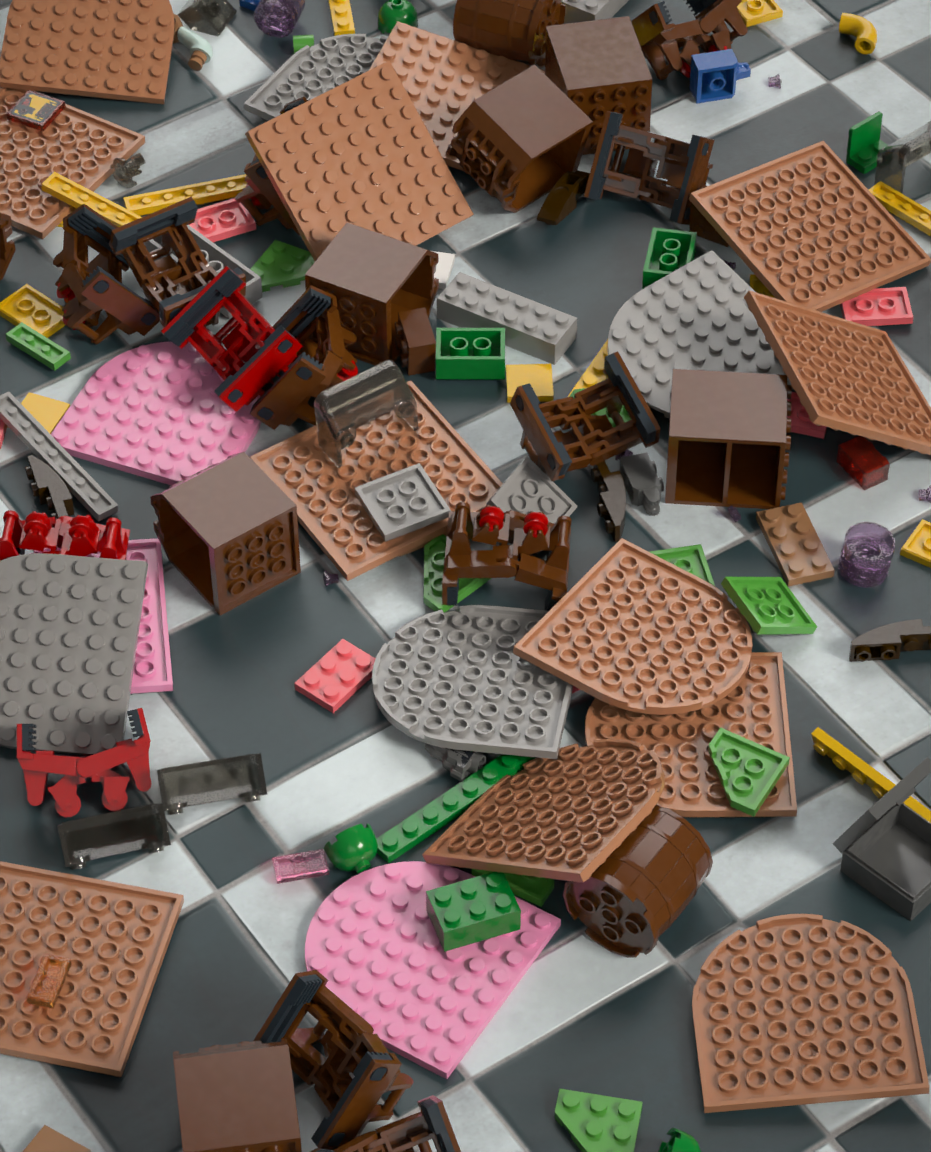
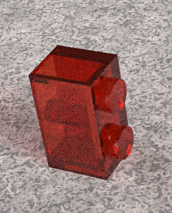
[837,436,890,491]

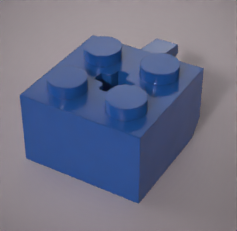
[689,49,751,104]

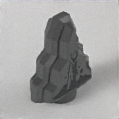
[425,744,486,782]

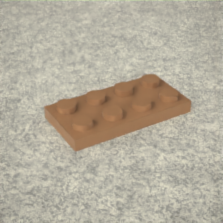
[756,502,835,587]

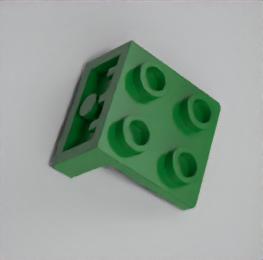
[846,111,895,174]

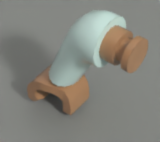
[173,14,213,71]

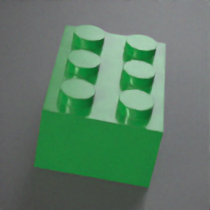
[642,227,697,289]
[436,328,505,379]
[426,871,521,952]

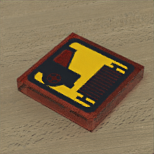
[6,90,66,131]

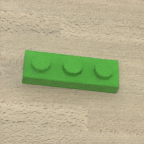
[6,322,71,371]

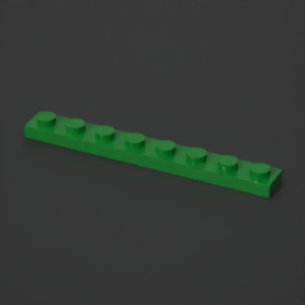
[376,754,537,864]

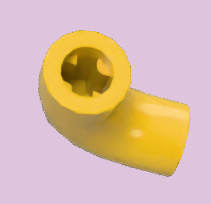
[839,13,877,54]

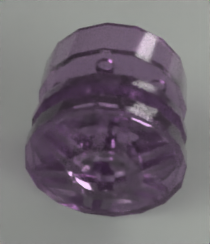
[254,0,305,38]
[838,522,896,587]

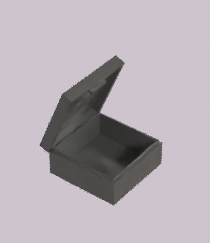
[833,757,931,922]

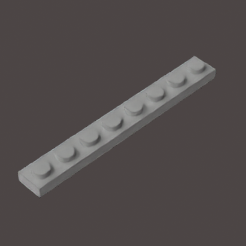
[0,392,118,522]

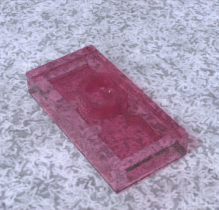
[272,848,329,884]

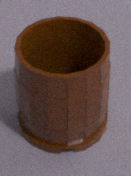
[453,0,566,69]
[563,805,713,958]

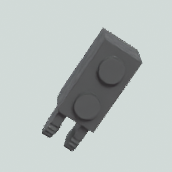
[619,452,664,516]

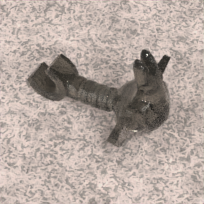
[110,153,146,188]

